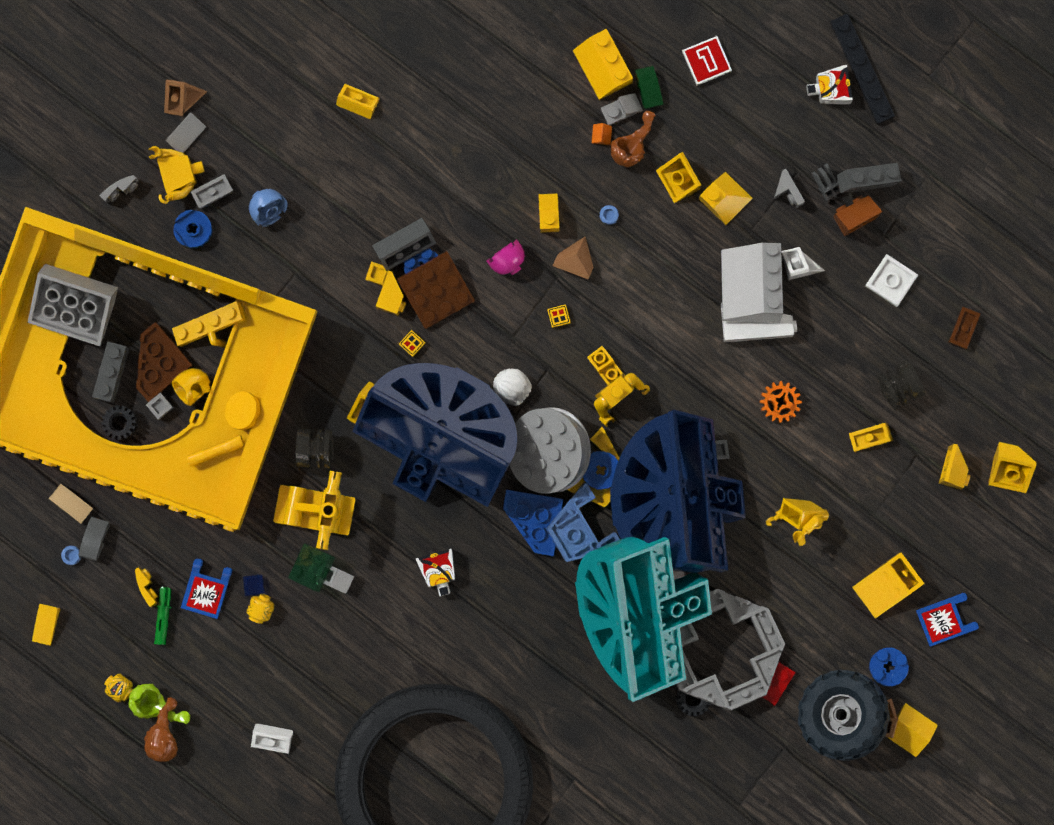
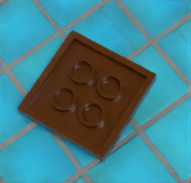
[397,251,475,329]

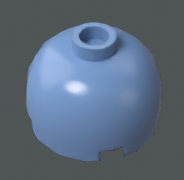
[249,189,288,227]

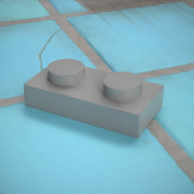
[191,174,234,209]

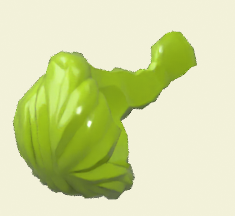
[128,684,190,724]

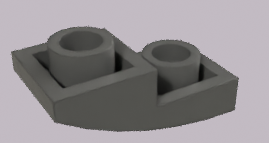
[78,517,110,562]

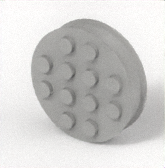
[510,407,591,494]

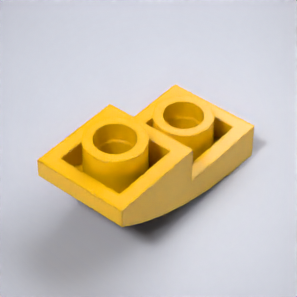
[587,346,622,385]
[135,567,159,607]

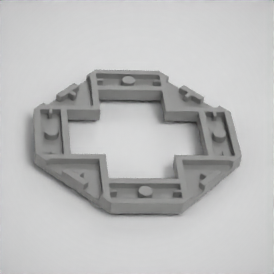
[676,589,785,711]

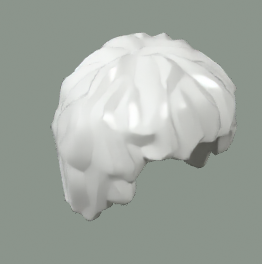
[493,368,532,406]

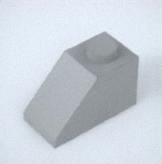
[308,559,354,594]

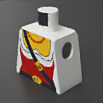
[806,65,853,104]
[416,549,455,596]

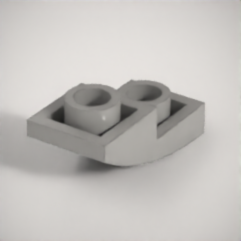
[99,175,139,204]

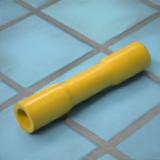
[186,435,245,467]

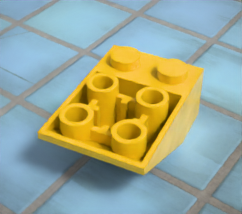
[852,552,924,618]

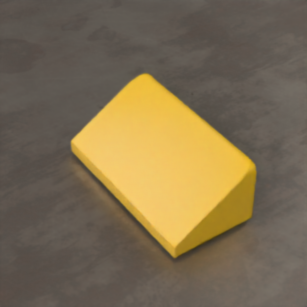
[336,84,380,119]

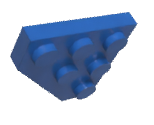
[503,490,563,556]

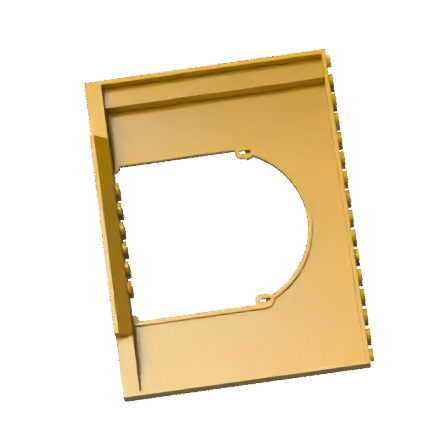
[0,207,318,532]

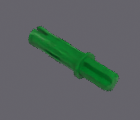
[154,587,172,645]

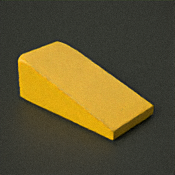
[849,423,893,452]
[32,604,60,646]

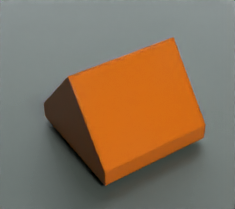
[592,123,612,145]

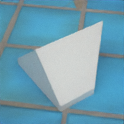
[781,247,825,280]

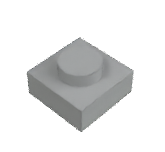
[146,393,173,420]

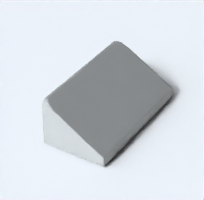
[166,113,206,153]

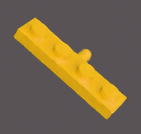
[172,301,245,348]

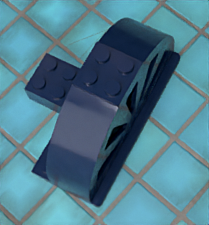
[352,363,517,507]
[610,410,746,573]

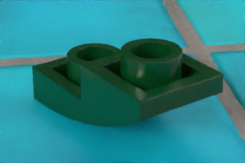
[634,66,663,109]

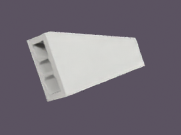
[721,303,797,342]

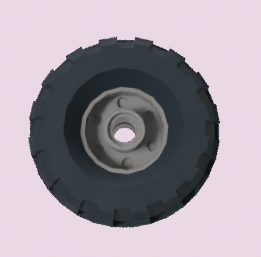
[798,670,890,761]

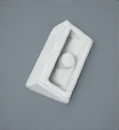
[251,724,293,754]

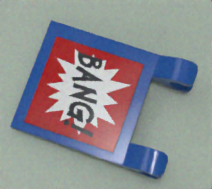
[181,559,233,619]
[916,593,979,647]

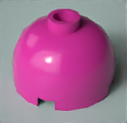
[486,239,525,275]

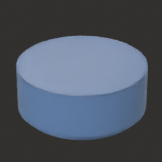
[599,205,619,225]
[61,546,81,565]

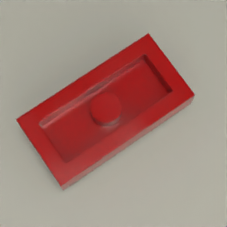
[762,662,795,705]

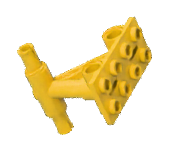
[273,471,356,550]

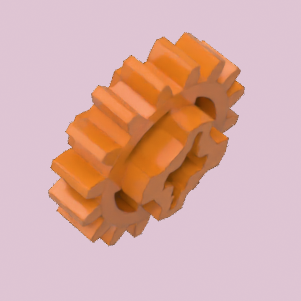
[759,381,802,423]

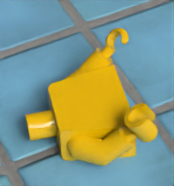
[148,146,205,204]
[594,373,650,427]
[766,498,829,546]

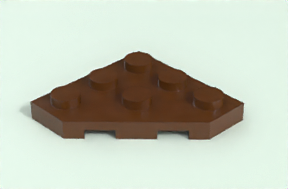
[136,322,193,402]

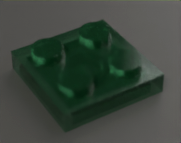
[288,543,335,593]

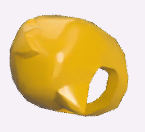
[172,368,210,406]

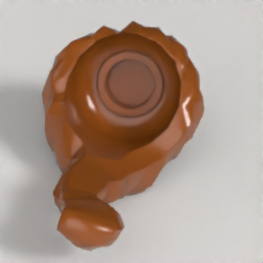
[611,111,656,167]
[144,697,178,762]

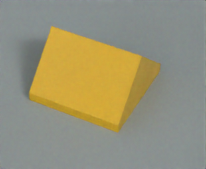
[656,152,701,203]
[887,703,938,757]

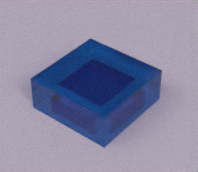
[243,574,265,596]

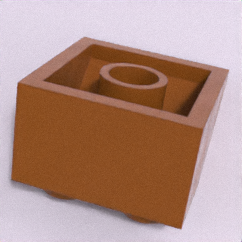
[833,195,882,236]

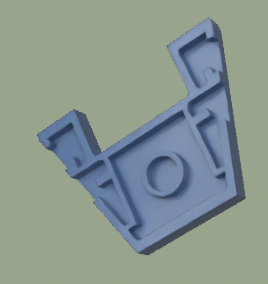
[546,483,620,562]

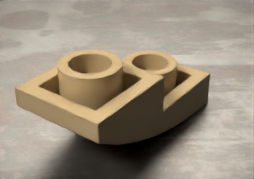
[49,484,93,524]

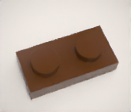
[948,307,980,350]

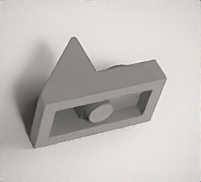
[600,93,643,125]
[774,169,805,208]

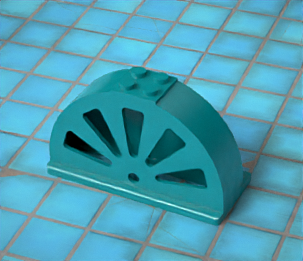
[575,537,712,702]

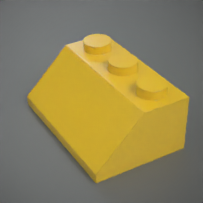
[573,28,633,100]

